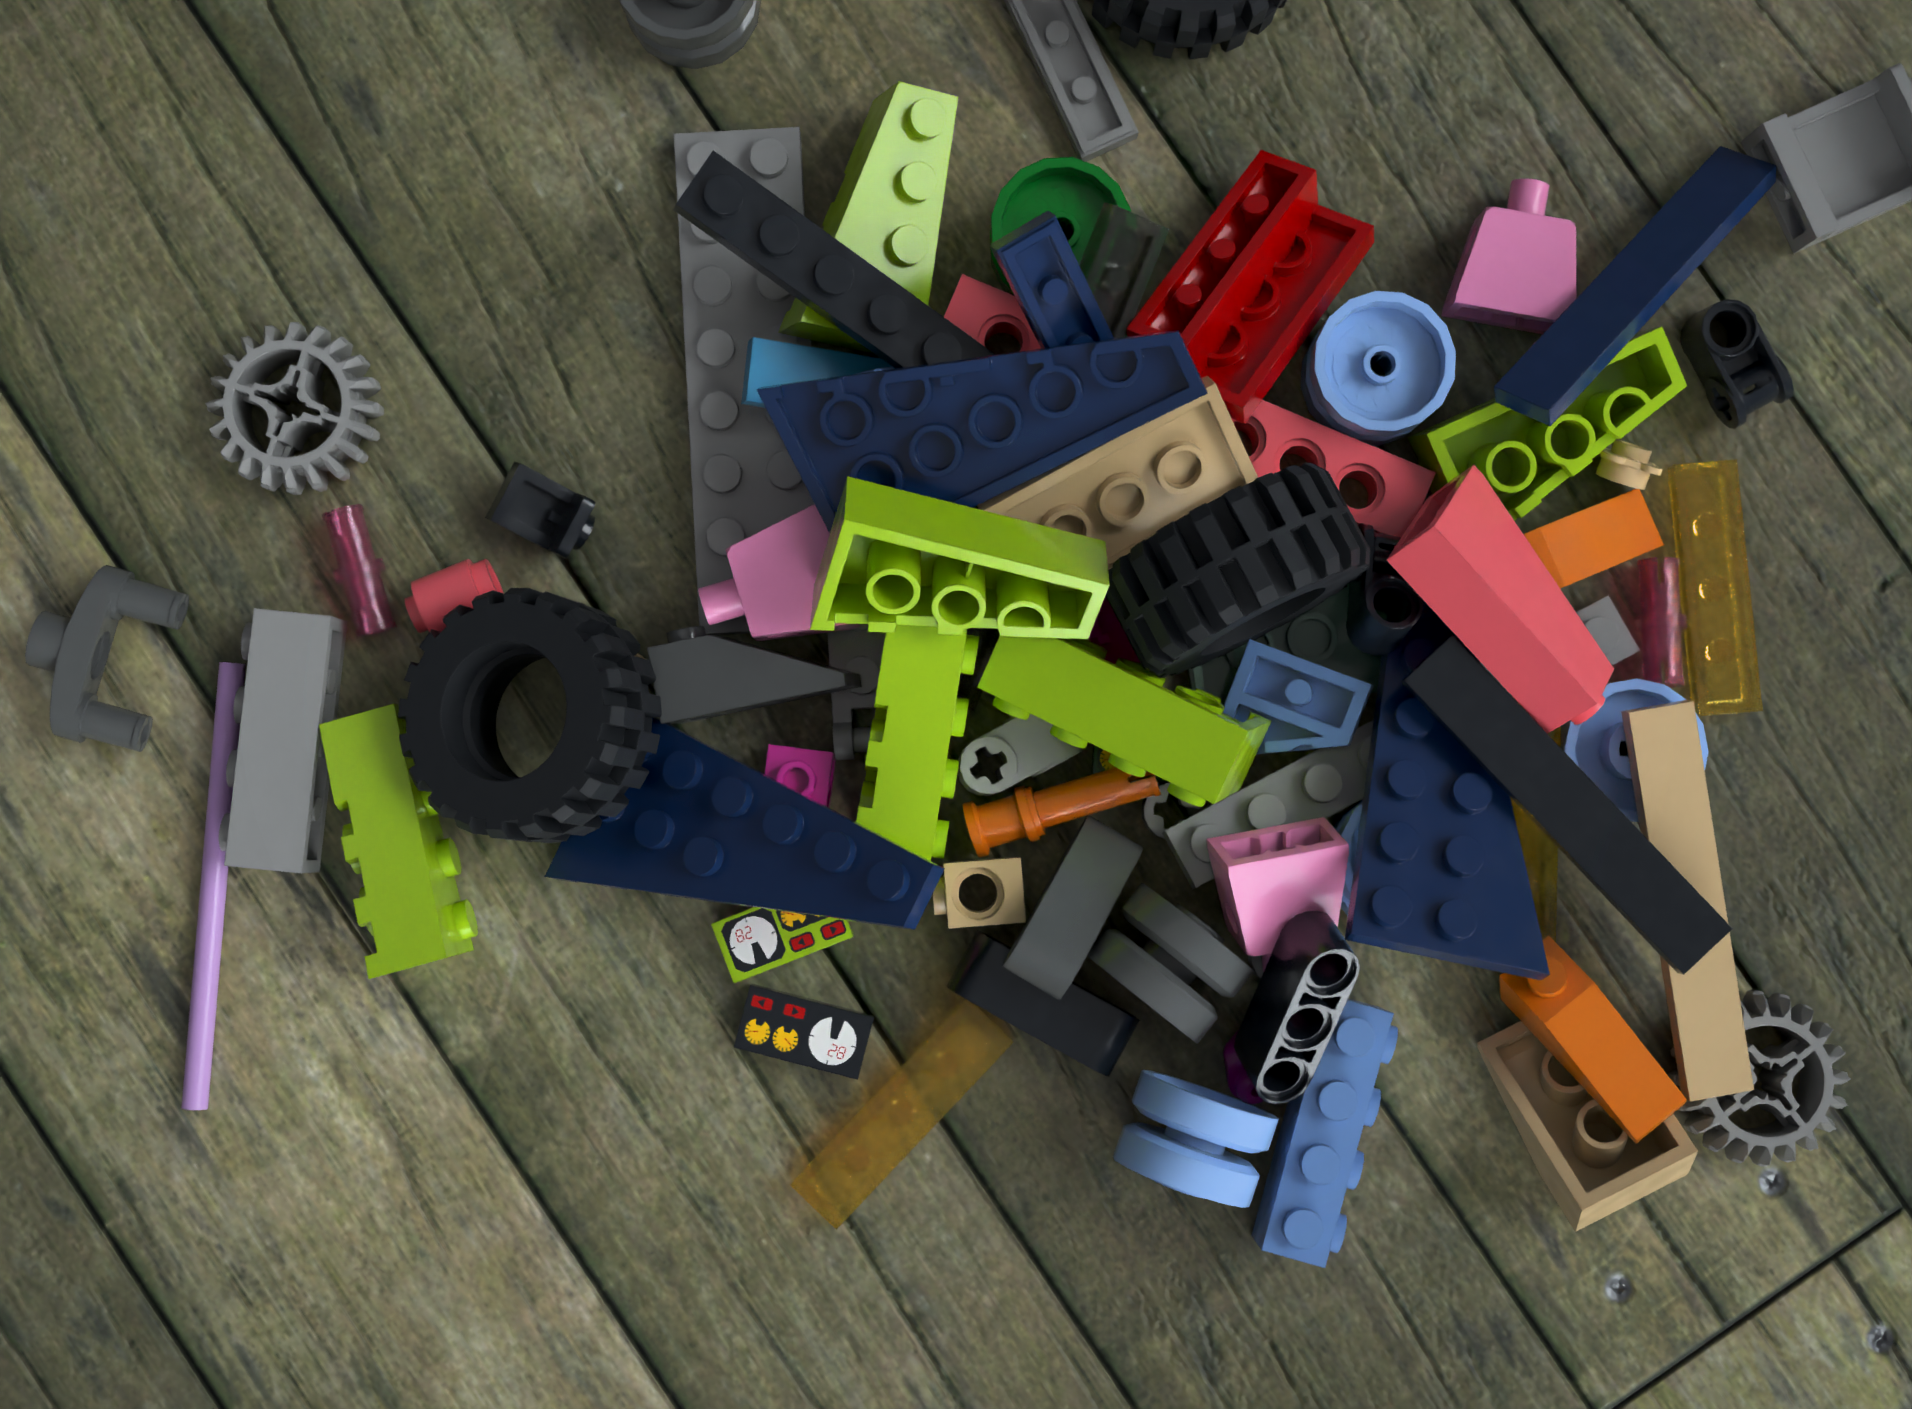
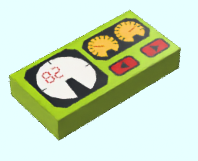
[711,907,854,983]

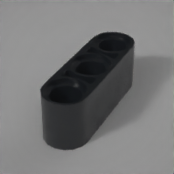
[1234,911,1360,1104]
[947,930,1140,1077]

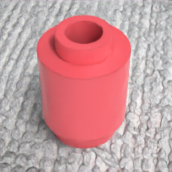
[405,559,504,633]

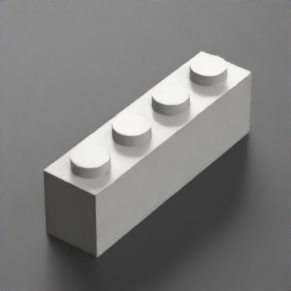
[219,608,348,874]

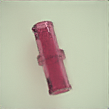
[322,504,397,638]
[1634,557,1688,688]

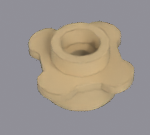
[1595,439,1663,490]

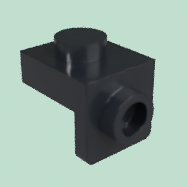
[485,461,595,558]

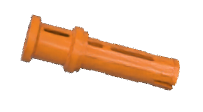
[963,767,1161,858]

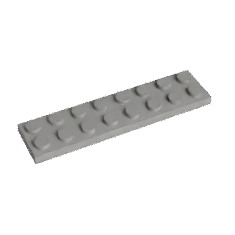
[674,127,815,635]

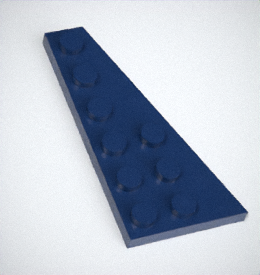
[757,330,1208,533]
[1345,600,1550,980]
[544,717,945,930]

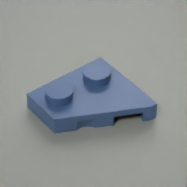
[1223,639,1373,755]

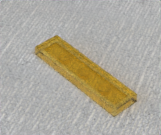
[1667,459,1763,717]

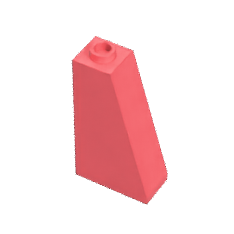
[1387,464,1614,734]

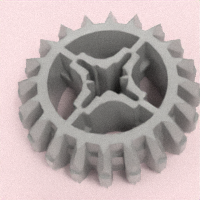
[205,322,384,495]
[1668,990,1851,1166]

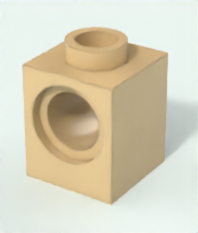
[933,857,1026,928]

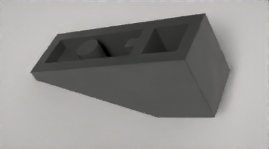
[647,626,862,724]

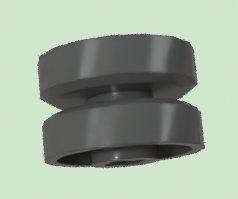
[619,0,761,69]
[1087,883,1254,1044]

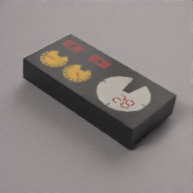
[734,984,875,1080]

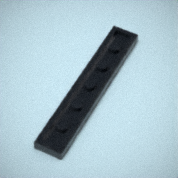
[1401,635,1733,975]

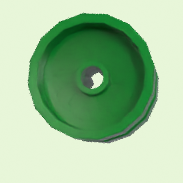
[990,157,1132,304]

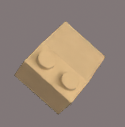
[1477,1021,1698,1232]

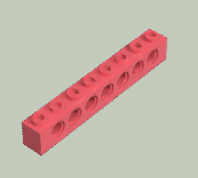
[944,274,1436,537]

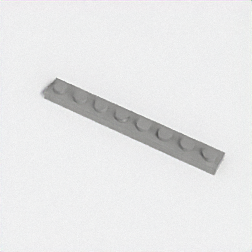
[1162,595,1640,890]

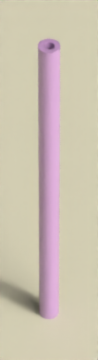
[181,662,246,1110]

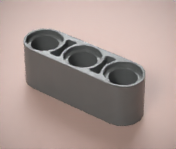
[1002,815,1143,1000]

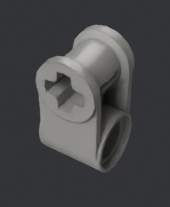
[957,714,1083,796]

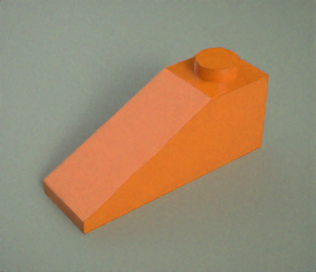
[1524,489,1664,589]
[1499,935,1687,1144]

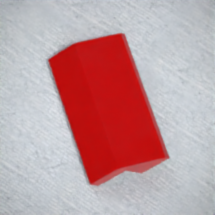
[1126,150,1374,424]

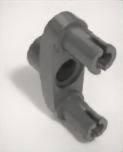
[25,565,189,752]

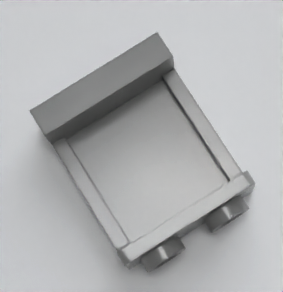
[1741,63,1912,254]

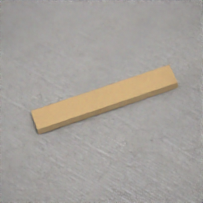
[1621,700,1754,1102]

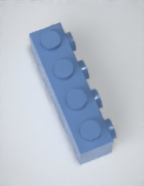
[1251,998,1398,1268]

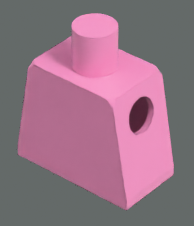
[1441,178,1577,334]
[698,505,859,641]
[1207,817,1349,972]

